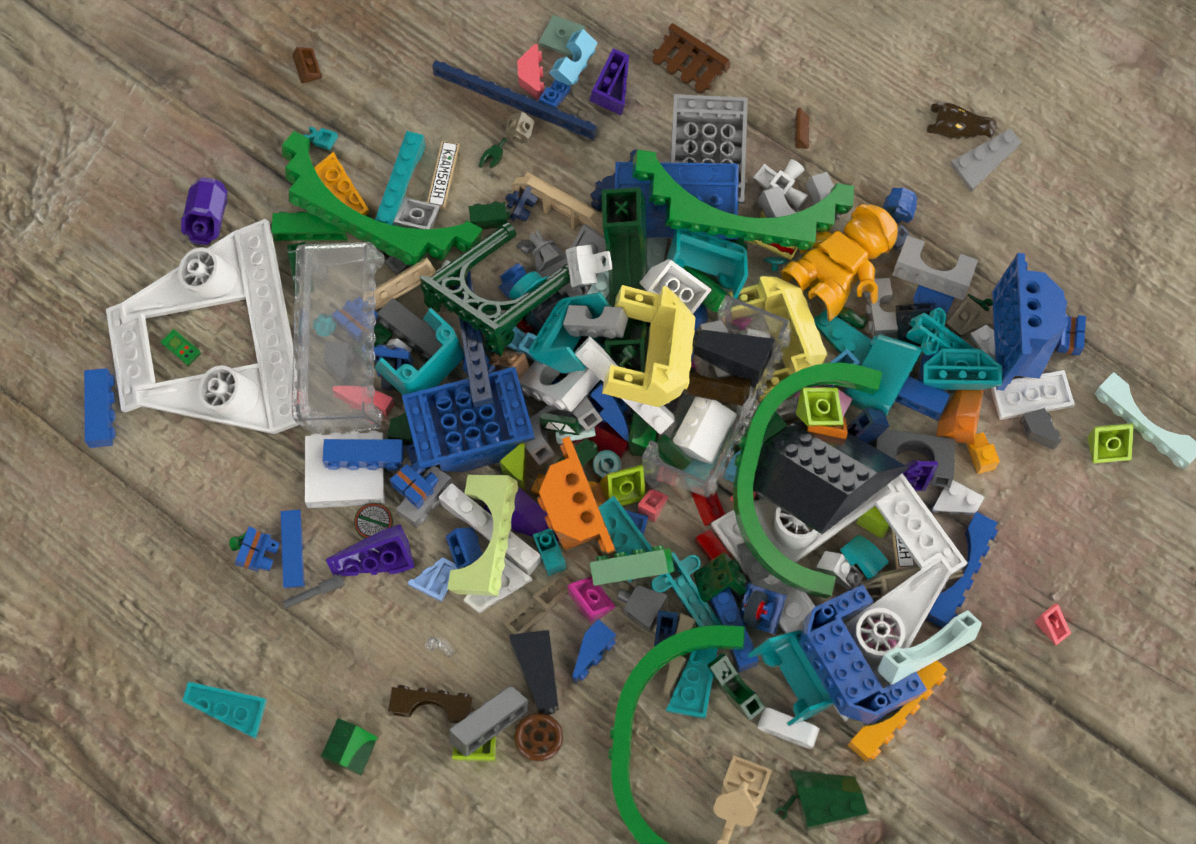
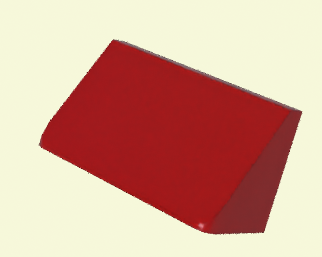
[691,484,725,526]
[695,529,733,561]

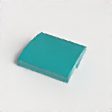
[840,534,889,579]

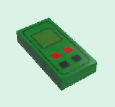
[161,329,202,367]

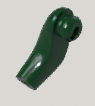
[837,307,868,329]

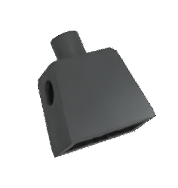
[617,585,667,633]

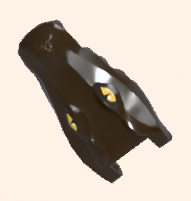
[927,103,997,139]

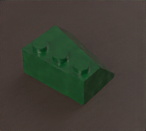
[790,770,869,831]

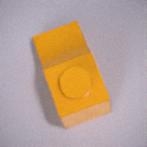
[966,432,1000,474]

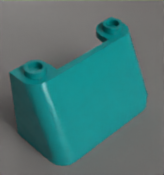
[843,334,923,418]

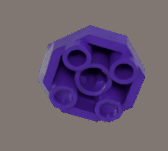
[181,177,227,245]

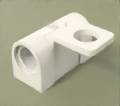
[566,245,612,287]

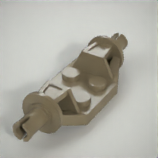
[843,564,964,606]

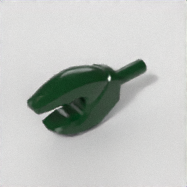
[478,137,507,168]

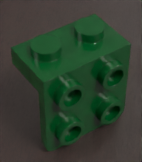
[694,552,747,602]

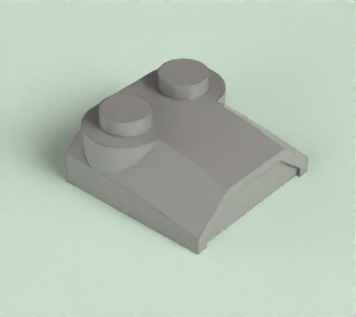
[393,197,440,229]

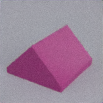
[568,576,616,625]

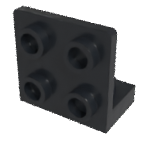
[895,303,935,347]

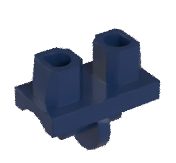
[505,186,538,222]

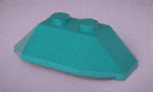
[923,348,1002,390]

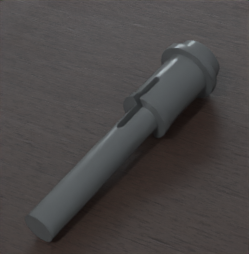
[282,574,345,609]

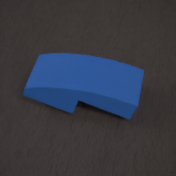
[539,80,571,108]

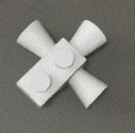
[753,159,808,210]

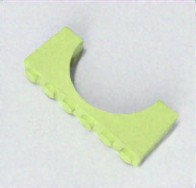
[447,475,518,596]

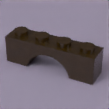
[682,367,751,406]
[388,685,474,724]

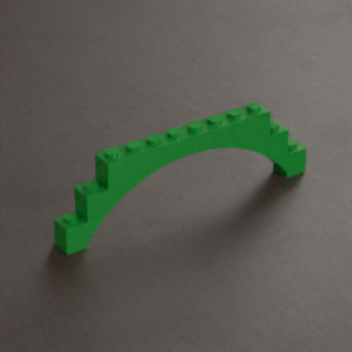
[282,131,482,266]
[632,149,854,250]

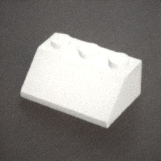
[640,259,711,314]
[673,396,737,464]

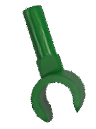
[229,532,246,551]

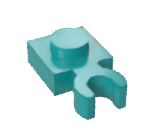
[304,127,338,150]

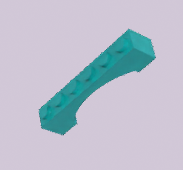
[375,131,426,225]

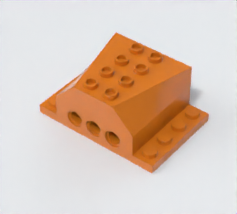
[537,436,616,554]

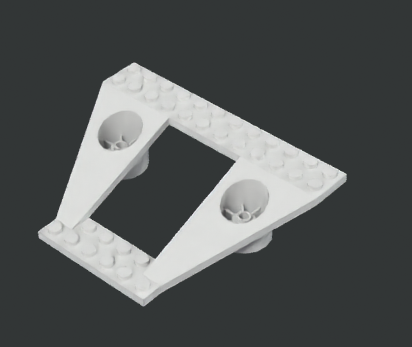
[106,219,308,434]
[711,474,967,722]

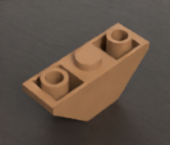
[488,351,529,379]

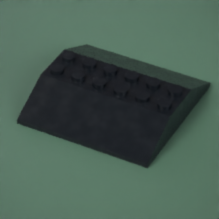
[753,421,907,534]

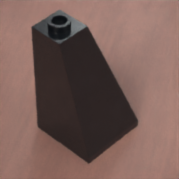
[692,330,775,389]
[509,630,559,715]

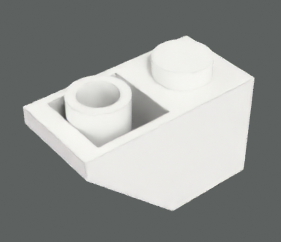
[816,551,864,590]

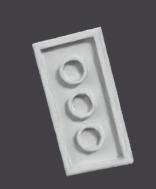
[990,370,1075,420]

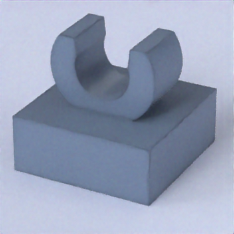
[893,225,910,250]

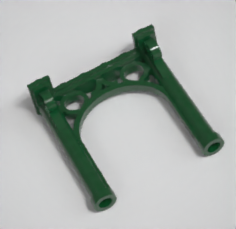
[420,222,571,356]

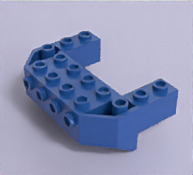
[799,584,927,724]

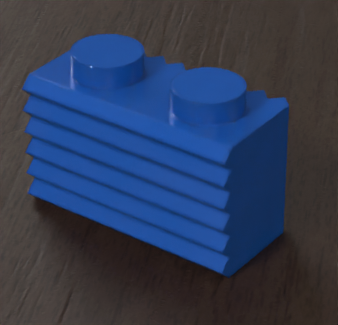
[446,527,483,569]

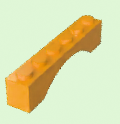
[848,661,948,762]

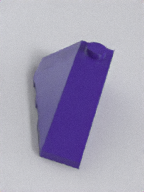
[902,460,938,491]
[484,487,559,542]
[326,524,415,576]

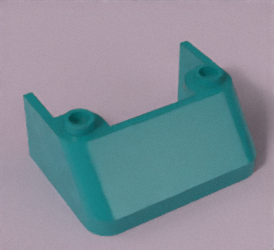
[666,228,748,300]
[529,292,612,373]
[374,308,464,395]
[748,630,834,726]

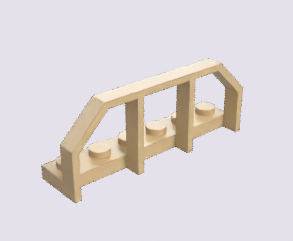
[512,172,604,236]

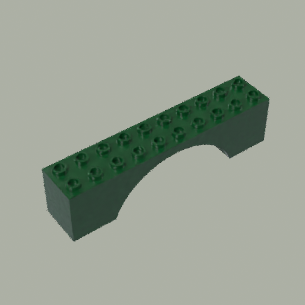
[602,187,649,373]

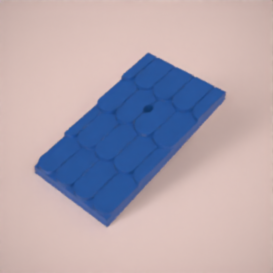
[615,162,739,239]

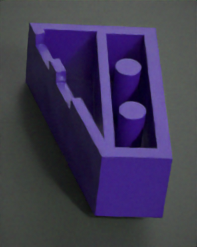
[589,48,629,115]

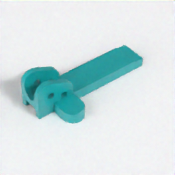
[907,308,975,355]
[651,552,721,627]

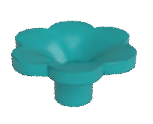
[764,256,787,271]

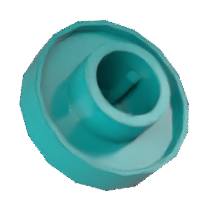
[592,450,621,478]

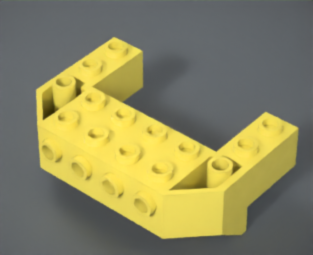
[725,276,827,403]
[602,285,695,407]

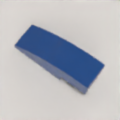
[590,381,630,441]

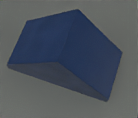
[654,610,678,647]

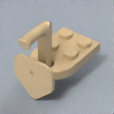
[713,755,772,844]

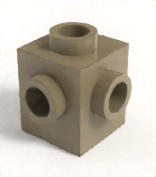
[505,112,535,143]

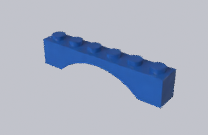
[925,512,998,628]

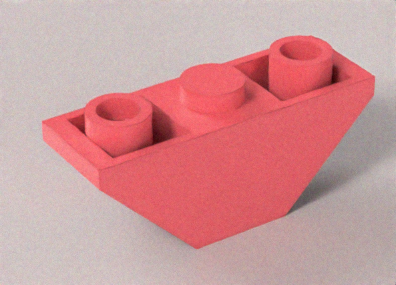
[517,44,544,100]

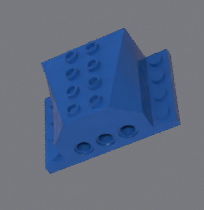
[992,253,1068,391]
[402,367,535,472]

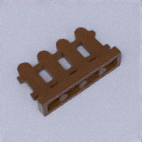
[652,22,730,93]

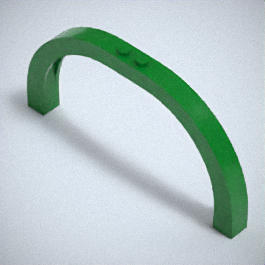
[733,363,882,599]
[608,625,745,844]

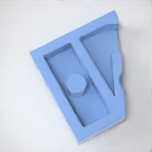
[408,558,457,602]

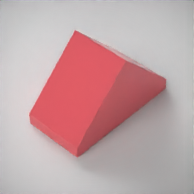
[638,489,669,523]
[1035,603,1071,645]

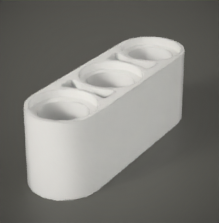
[757,708,820,749]

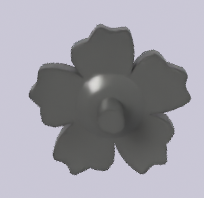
[516,240,536,254]

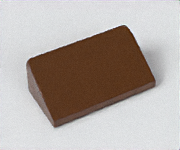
[292,47,322,83]
[795,108,809,149]

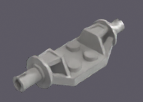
[529,230,589,298]

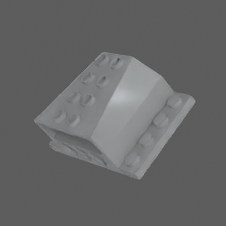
[670,94,748,204]

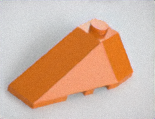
[936,389,984,444]

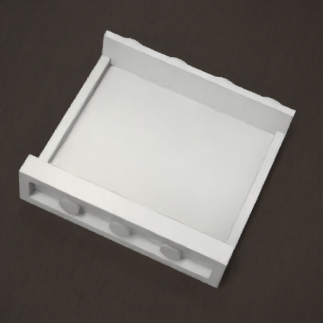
[305,431,385,508]

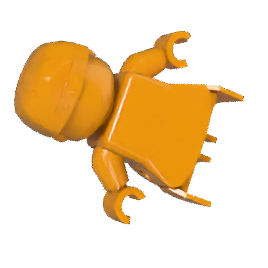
[781,204,898,322]

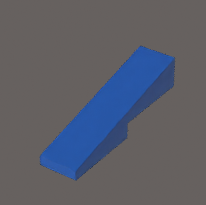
[281,509,305,589]

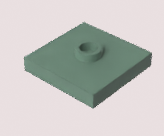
[539,15,585,57]

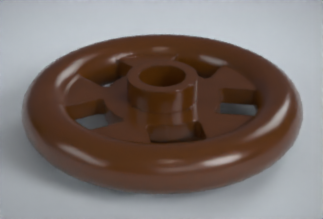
[514,713,563,762]

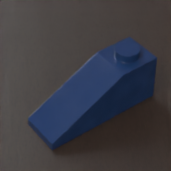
[847,408,890,443]

